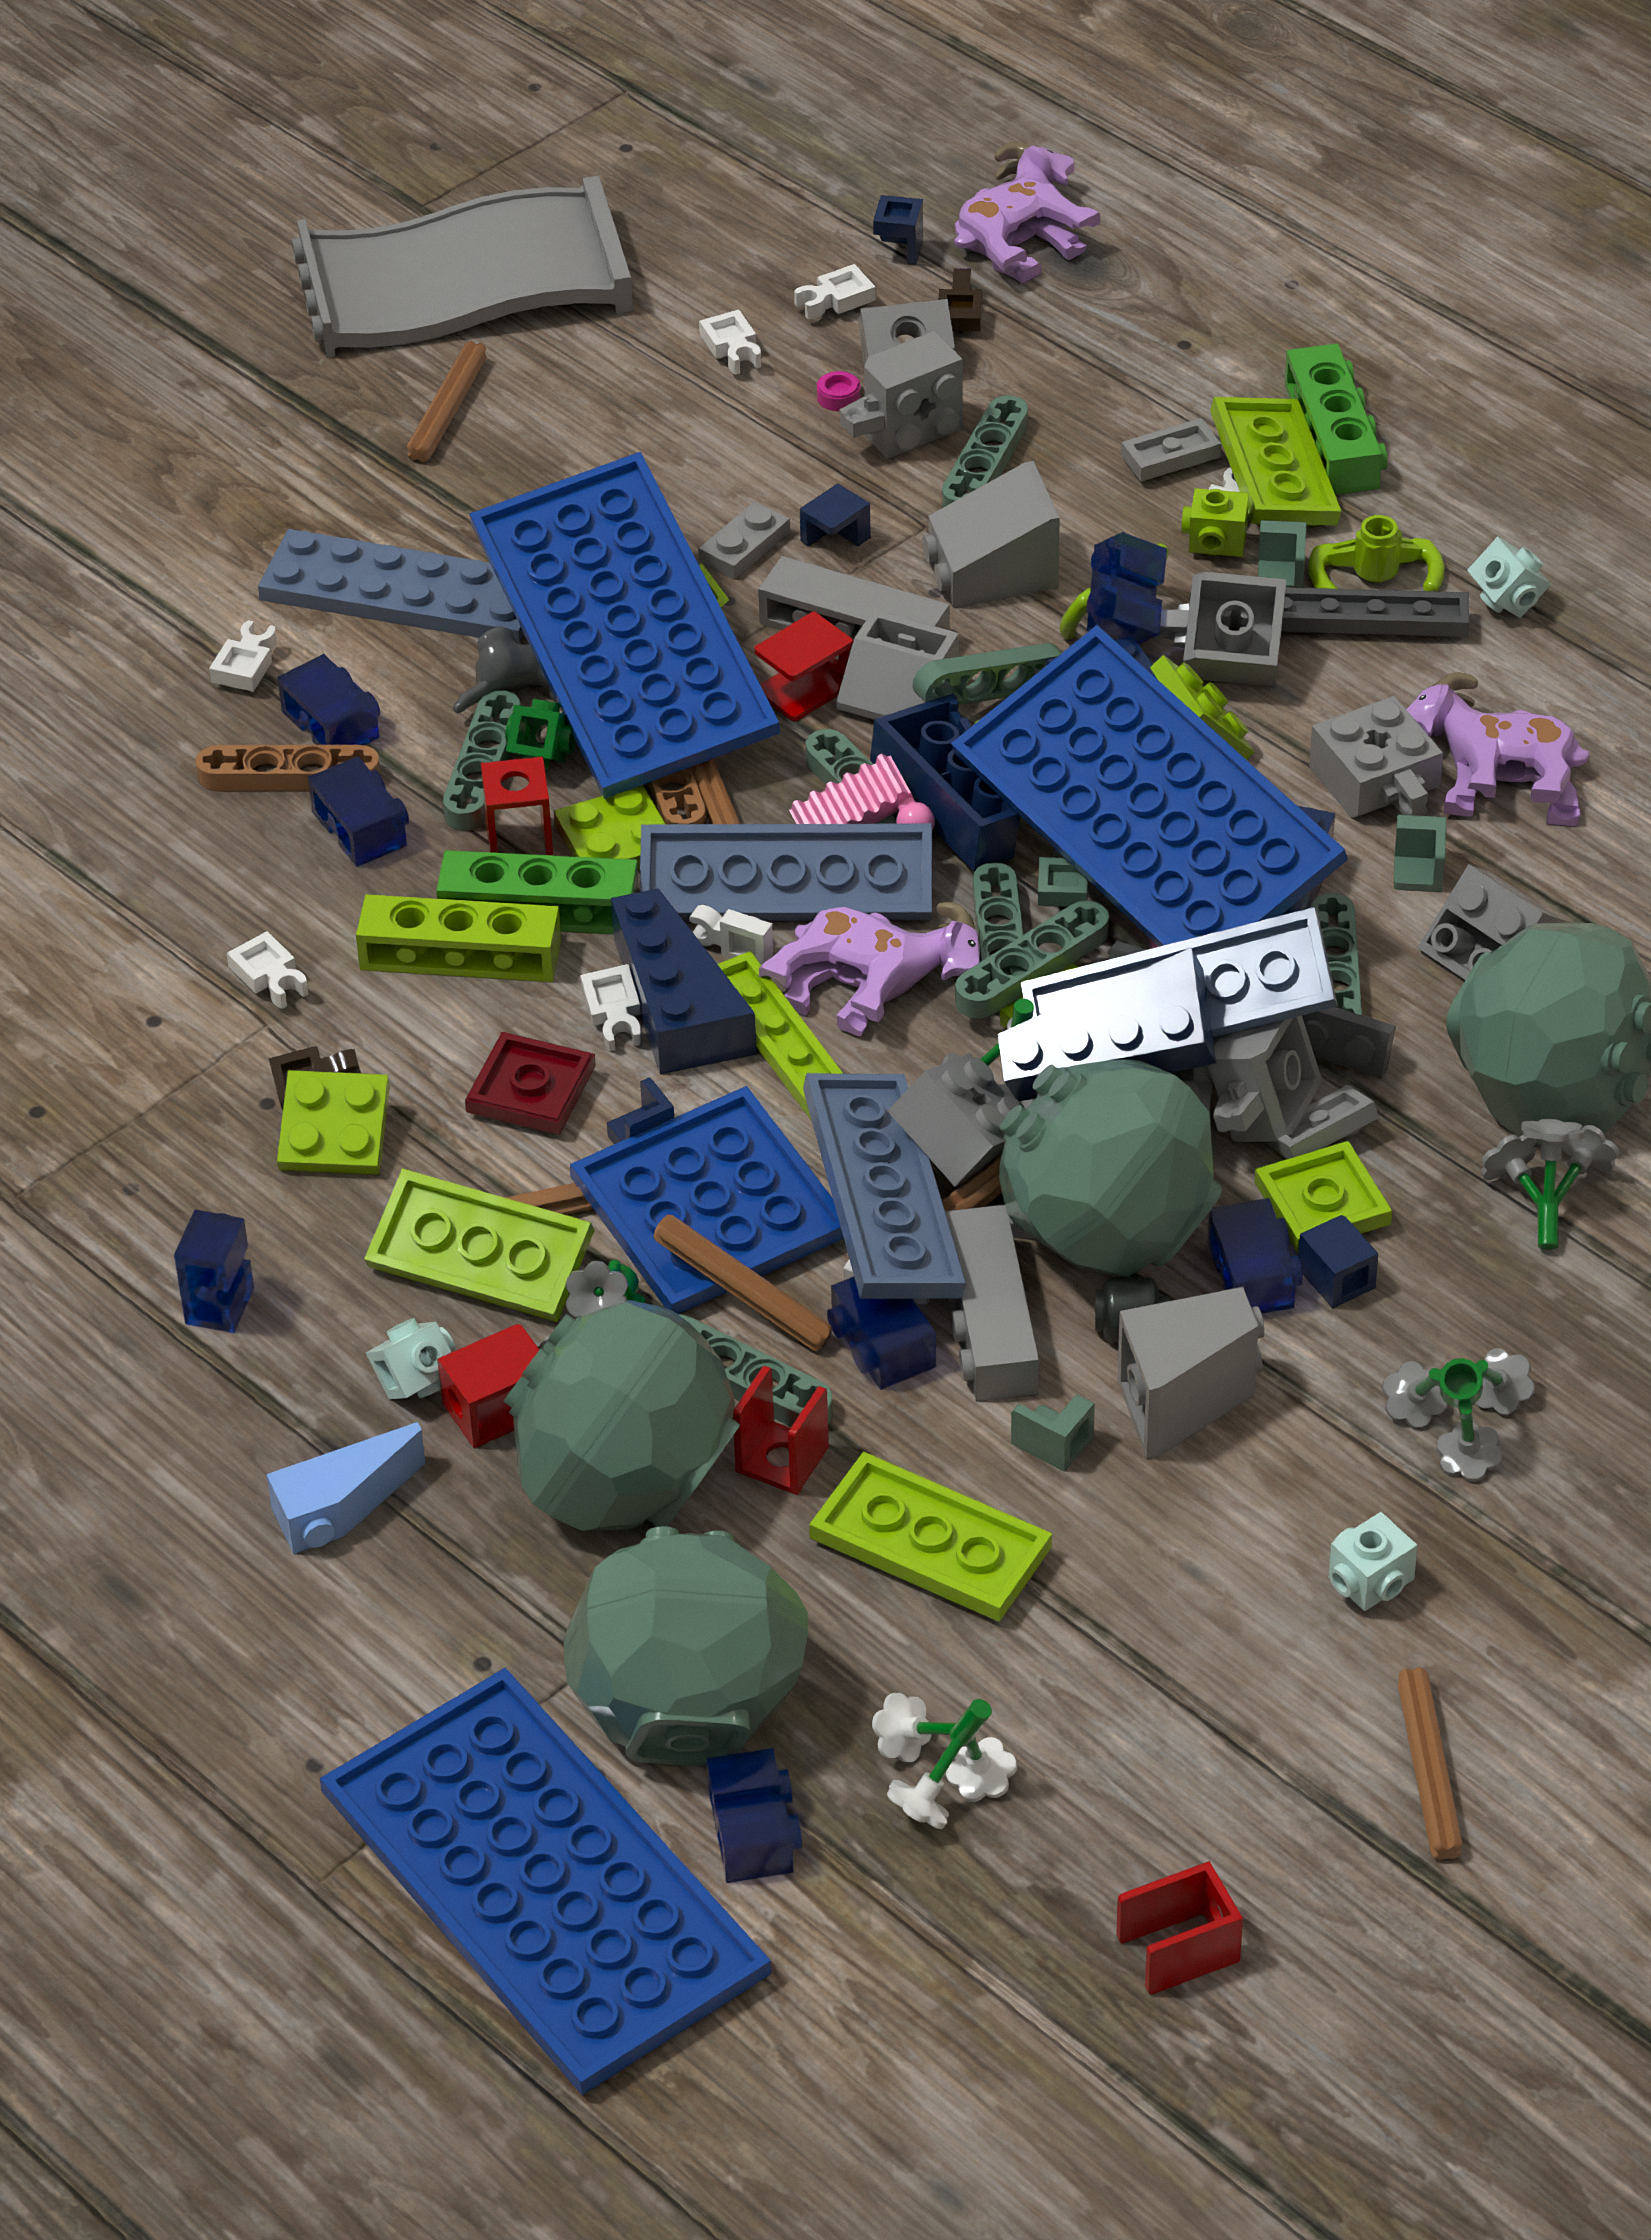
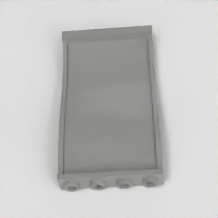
[291,176,633,358]

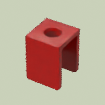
[754,611,854,722]
[481,757,553,856]
[437,1324,539,1449]
[733,1366,829,1495]
[1116,1861,1243,1995]

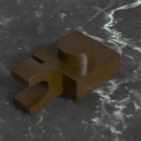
[938,268,983,332]
[268,1046,361,1110]

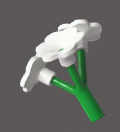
[872,1693,1017,1829]

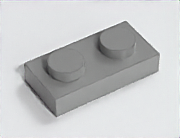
[1121,418,1222,482]
[698,501,790,580]
[1267,1084,1379,1159]

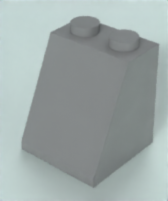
[922,461,1060,608]
[1117,1287,1265,1459]

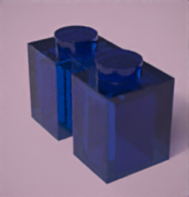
[1087,532,1167,644]
[277,654,380,745]
[308,756,409,867]
[1207,1198,1303,1314]
[174,1209,254,1333]
[827,1276,936,1390]
[706,1748,802,1883]

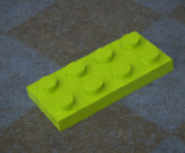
[1210,397,1342,526]
[364,1168,595,1322]
[809,1451,1052,1622]

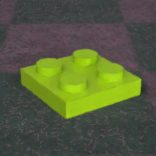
[1150,655,1255,760]
[553,785,665,870]
[277,1070,390,1175]
[1254,1141,1392,1253]

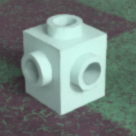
[1467,536,1551,618]
[366,1318,456,1400]
[1328,1512,1418,1611]

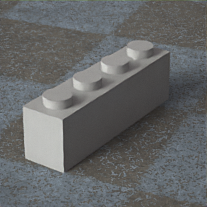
[758,556,950,640]
[945,1205,1039,1402]

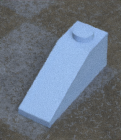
[266,1422,426,1554]

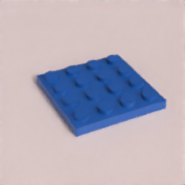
[570,1086,844,1314]

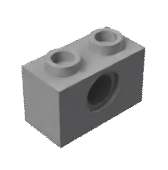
[858,299,955,366]

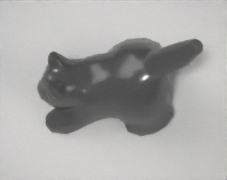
[453,627,556,713]

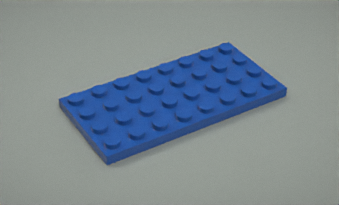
[469,451,780,799]
[951,625,1348,947]
[320,1667,772,2095]

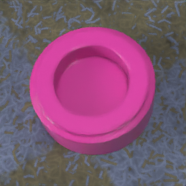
[817,371,861,411]

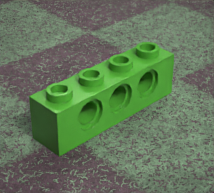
[1285,343,1387,495]
[436,850,639,934]

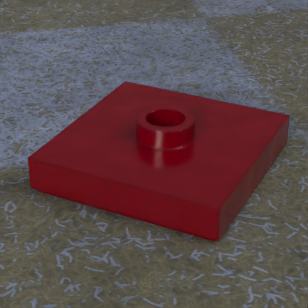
[465,1032,596,1135]

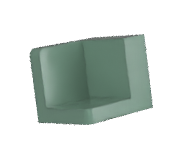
[1258,520,1307,588]
[1394,815,1446,892]
[1038,857,1088,926]
[1011,1394,1095,1472]

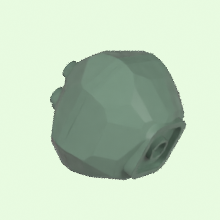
[1446,923,1651,1144]
[999,1060,1222,1277]
[503,1300,740,1531]
[564,1526,808,1767]

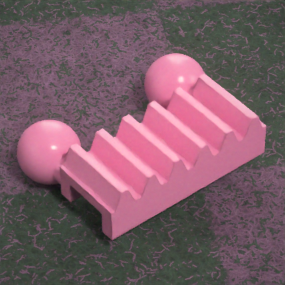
[789,754,935,830]

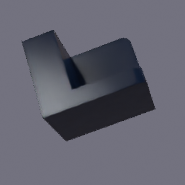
[873,195,923,265]
[800,483,871,546]
[607,1077,675,1144]
[1298,1215,1378,1309]

